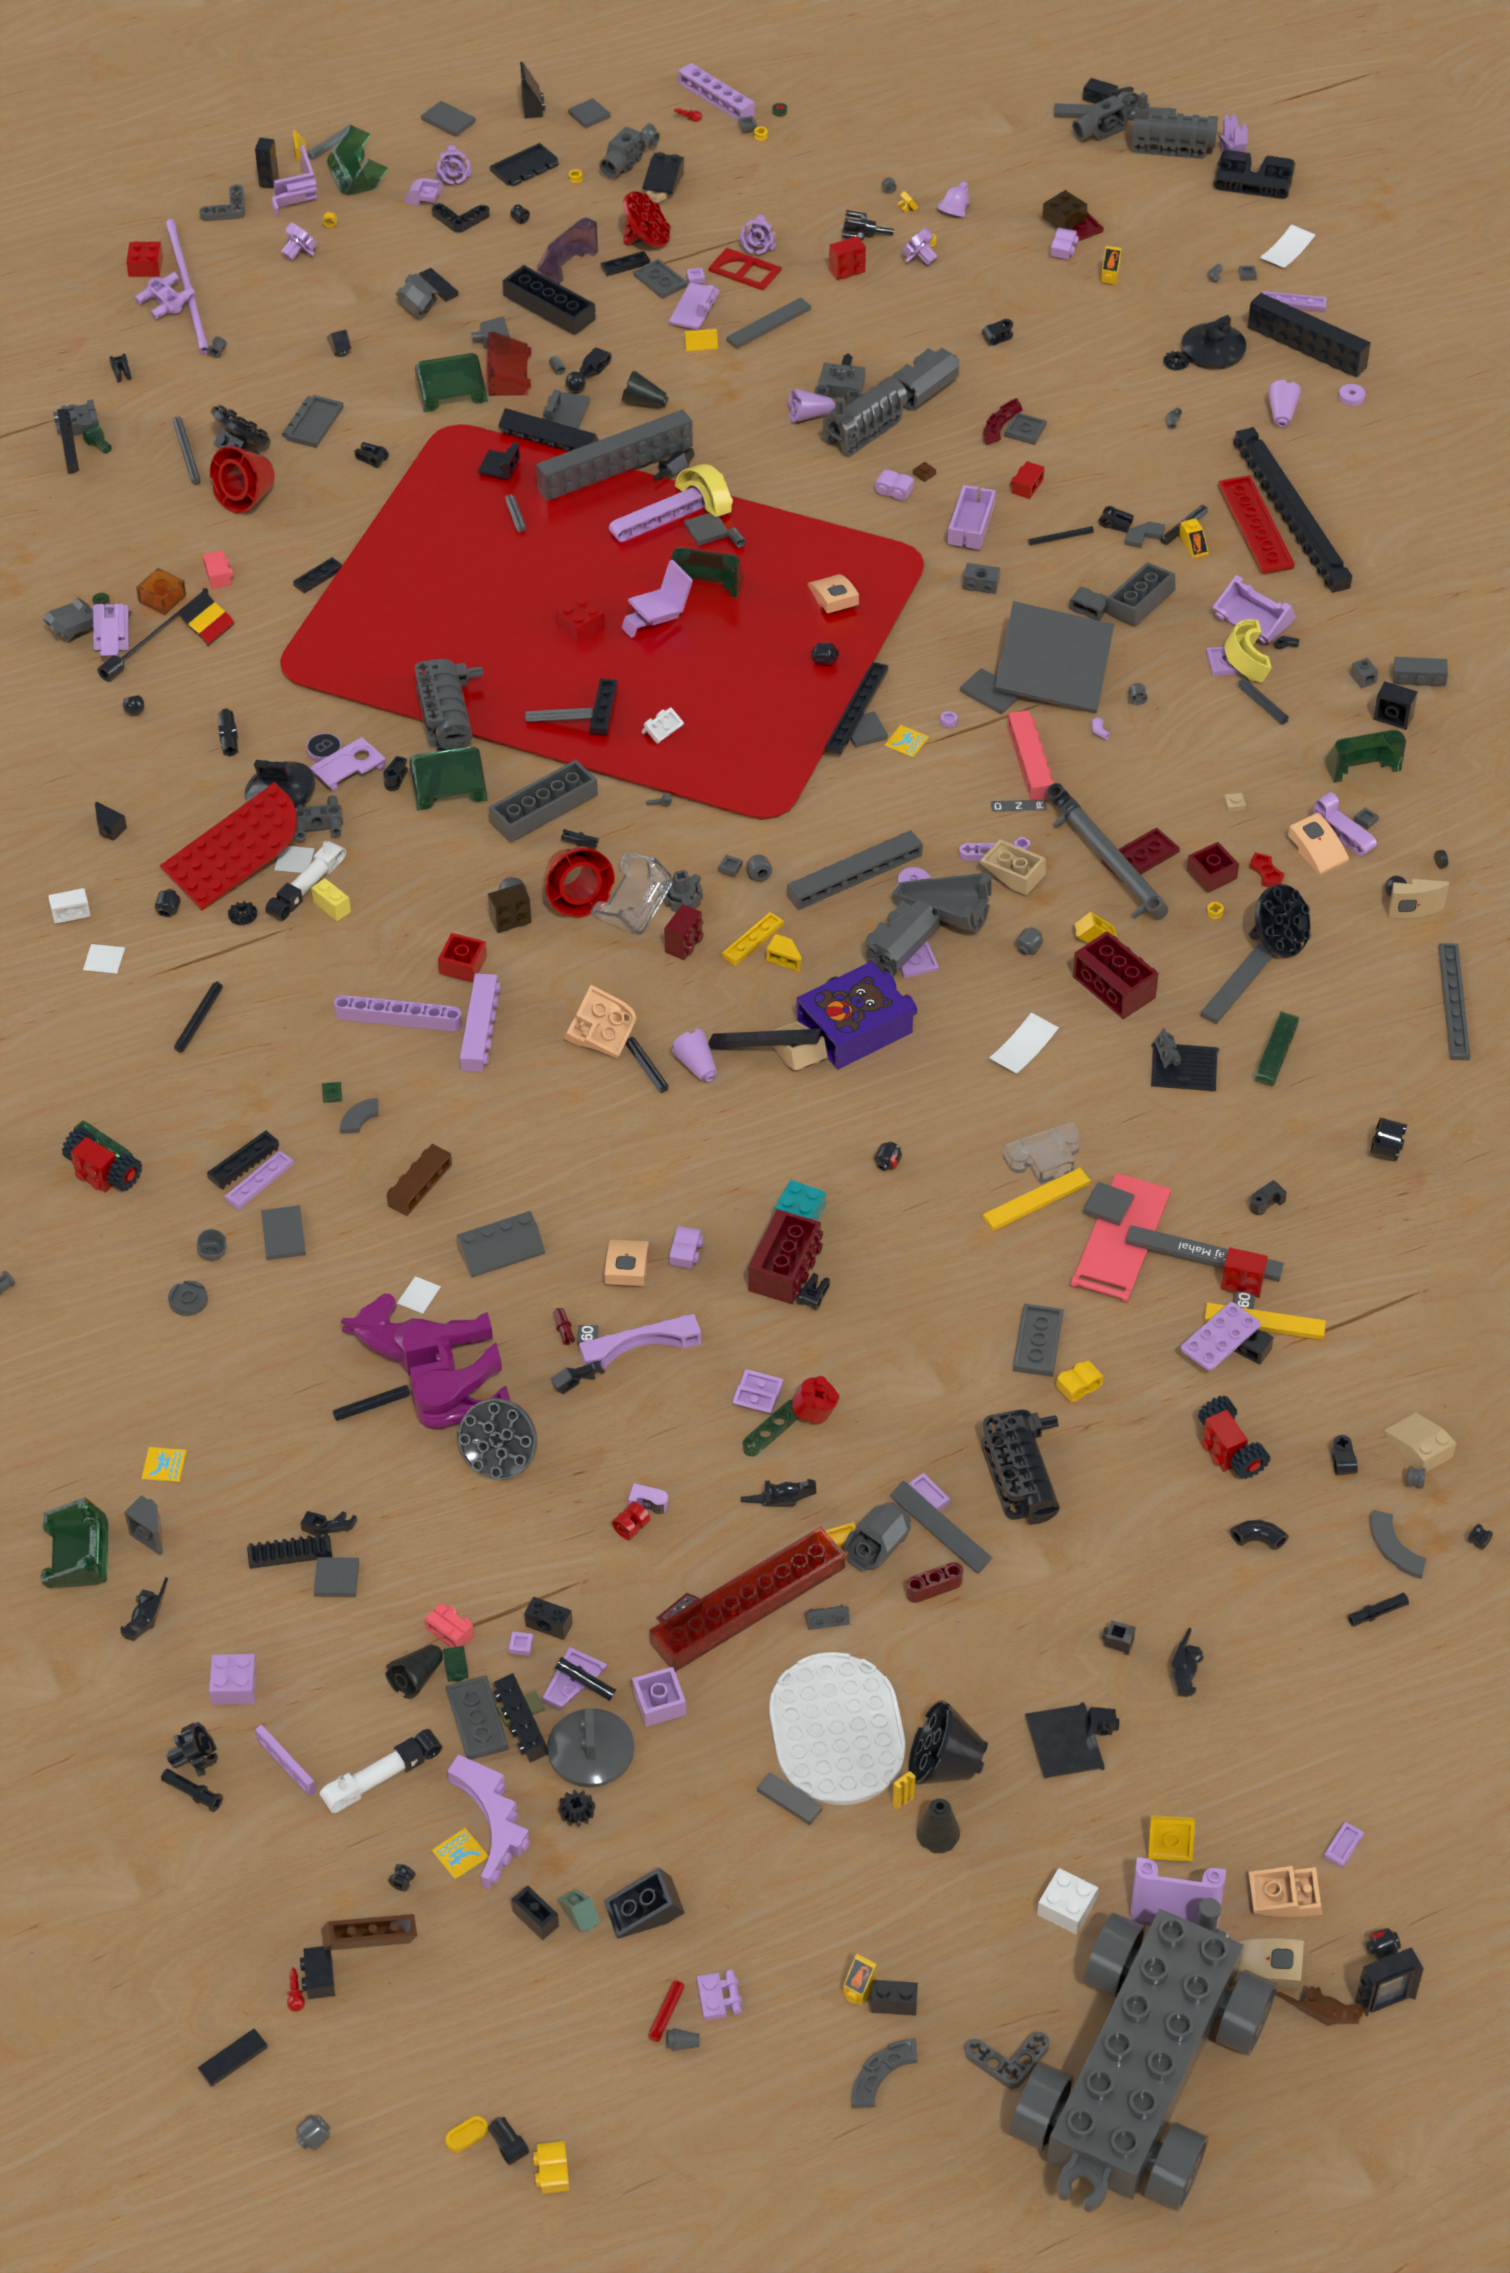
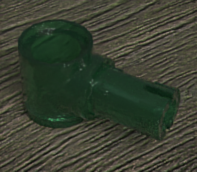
[82,425,112,454]

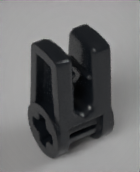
[109,353,132,383]
[354,442,389,468]
[1099,506,1134,533]
[383,756,408,791]
[798,1273,830,1310]

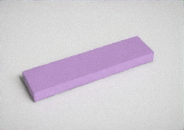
[1263,291,1327,312]
[225,1151,294,1210]
[255,1725,316,1796]

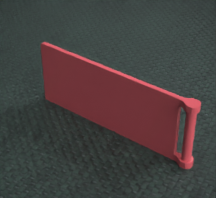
[1071,1173,1171,1303]

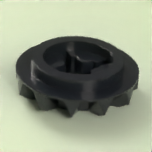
[1163,351,1189,370]
[228,900,257,925]

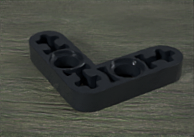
[432,203,490,233]

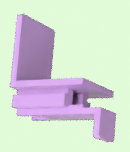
[272,145,318,217]
[622,560,693,638]
[93,604,132,656]

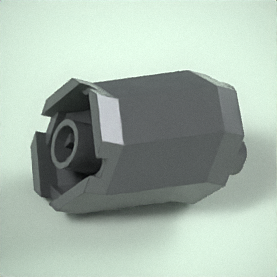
[396,273,440,318]
[42,597,93,641]
[844,1502,911,1571]

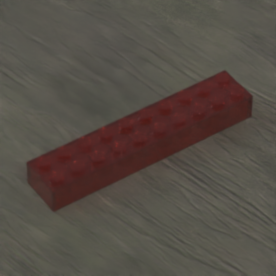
[649,1526,846,1672]

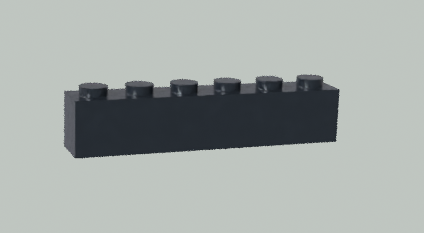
[498,408,599,452]

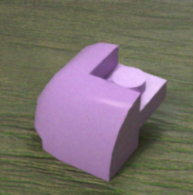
[405,178,443,205]

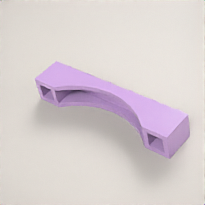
[579,1314,701,1369]

